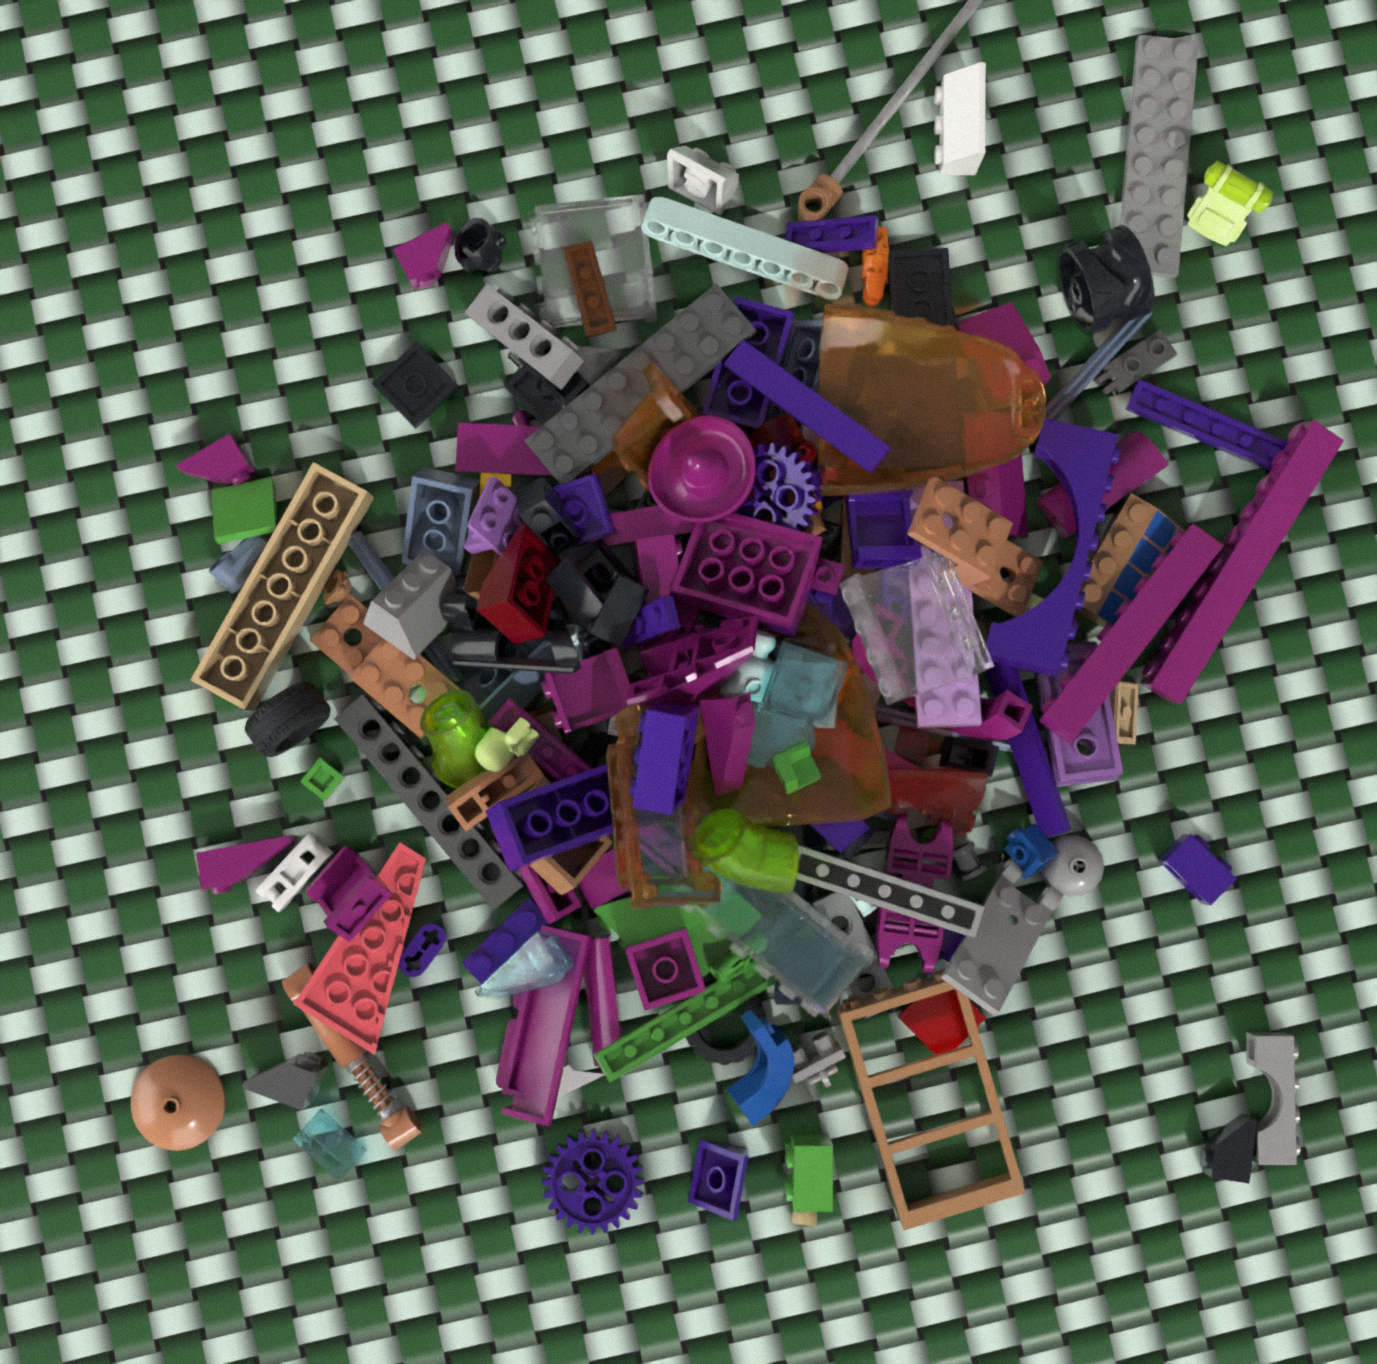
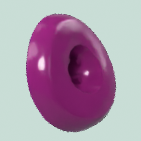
[648,415,755,523]

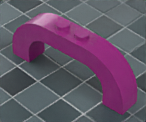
[852,603,1033,741]

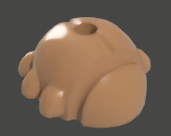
[323,569,351,604]

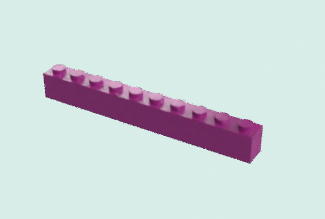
[1140,420,1344,704]

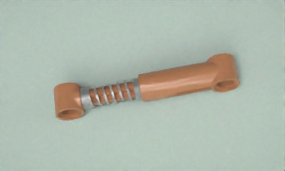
[282,963,423,1150]

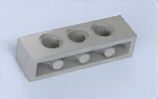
[464,284,584,390]
[809,891,894,1019]

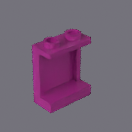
[541,647,633,734]
[305,846,392,942]

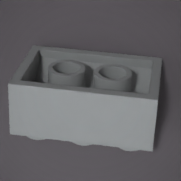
[363,549,457,660]

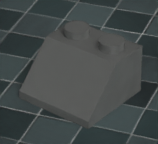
[241,1052,329,1111]

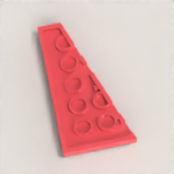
[294,842,426,1055]

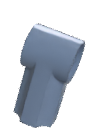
[209,536,267,593]

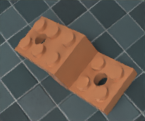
[907,476,1043,617]
[310,594,463,739]

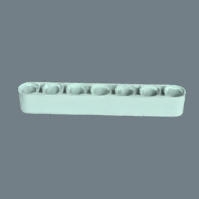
[642,197,849,300]

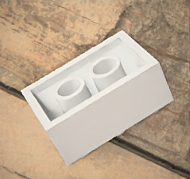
[934,62,986,175]

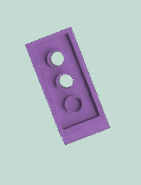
[1033,641,1123,787]

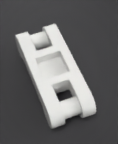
[256,832,334,913]

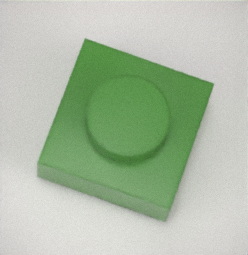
[300,758,346,801]

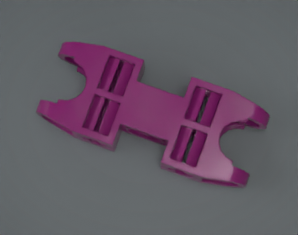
[875,812,954,974]

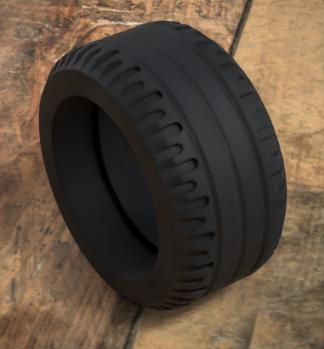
[245,682,331,757]

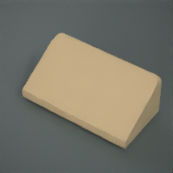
[1109,681,1139,744]

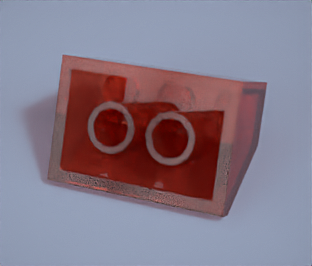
[877,767,988,815]

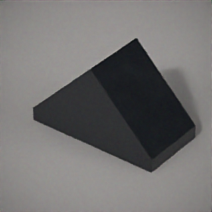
[939,736,999,778]

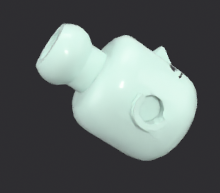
[720,630,778,711]

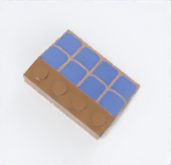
[1075,493,1186,628]

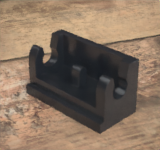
[587,572,649,647]

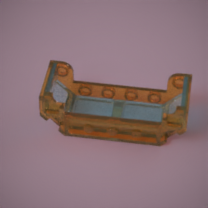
[606,705,722,909]

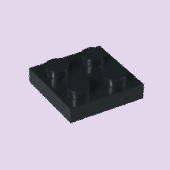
[372,342,460,429]

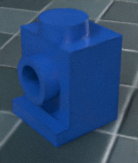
[1004,824,1059,880]

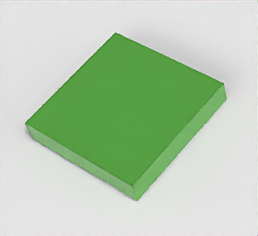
[212,477,278,544]

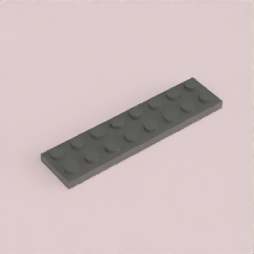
[524,283,756,484]

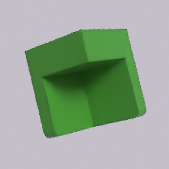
[772,741,821,795]

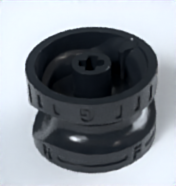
[1057,225,1155,336]

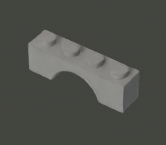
[1246,1032,1301,1165]

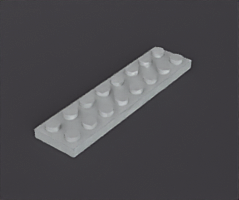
[1119,35,1199,278]

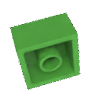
[784,1134,833,1212]

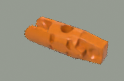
[860,226,889,307]

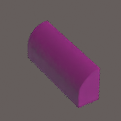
[455,423,553,476]
[1035,431,1169,540]
[518,865,582,924]
[583,934,623,1067]

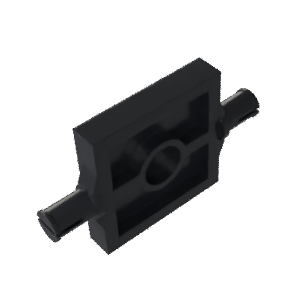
[504,347,590,425]

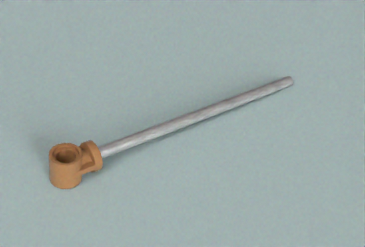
[797,0,983,222]

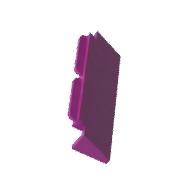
[496,925,592,1127]

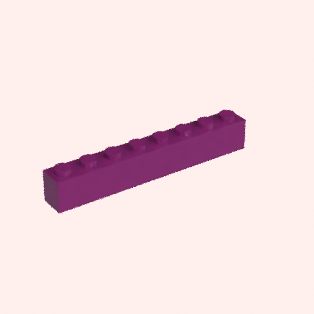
[1039,523,1224,744]

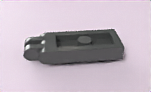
[1095,329,1177,395]

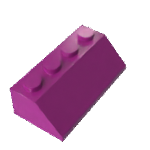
[960,412,1028,539]

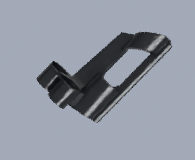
[441,576,581,674]

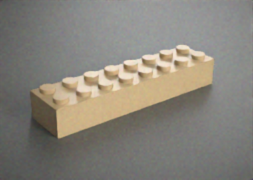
[191,462,374,712]

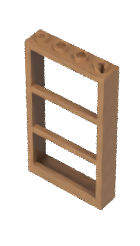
[836,969,1025,1230]

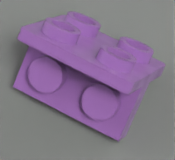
[463,477,530,556]

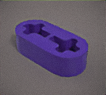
[399,923,447,977]

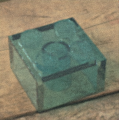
[761,641,849,726]

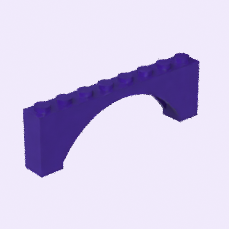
[982,418,1121,678]

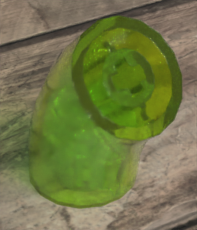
[420,690,489,789]
[691,808,799,894]

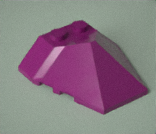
[626,615,759,714]

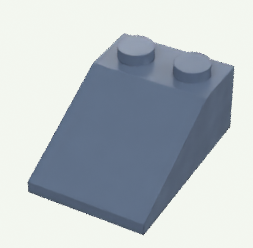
[401,467,480,576]

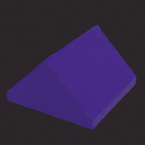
[688,1139,749,1221]

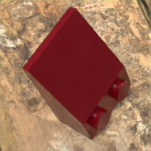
[476,524,561,644]

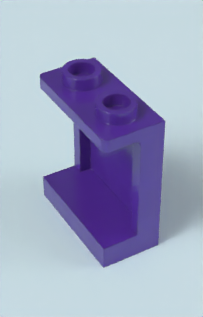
[845,482,922,569]

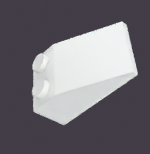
[667,146,739,216]

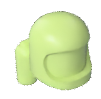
[475,718,540,772]

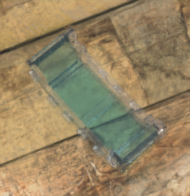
[673,830,876,1019]

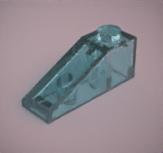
[475,931,573,999]

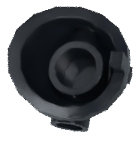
[455,218,507,273]

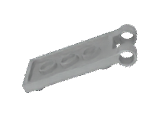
[941,857,1064,1015]

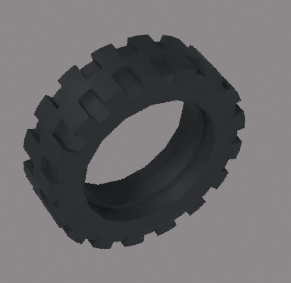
[686,980,766,1065]

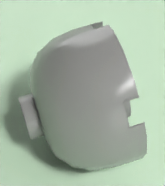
[1040,835,1105,897]

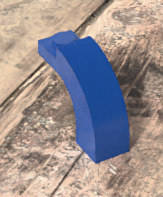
[727,1010,794,1126]

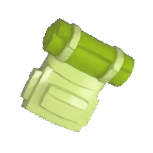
[1187,160,1273,246]

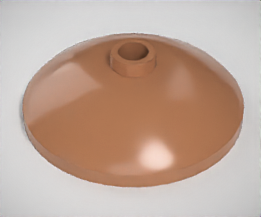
[131,1054,226,1151]

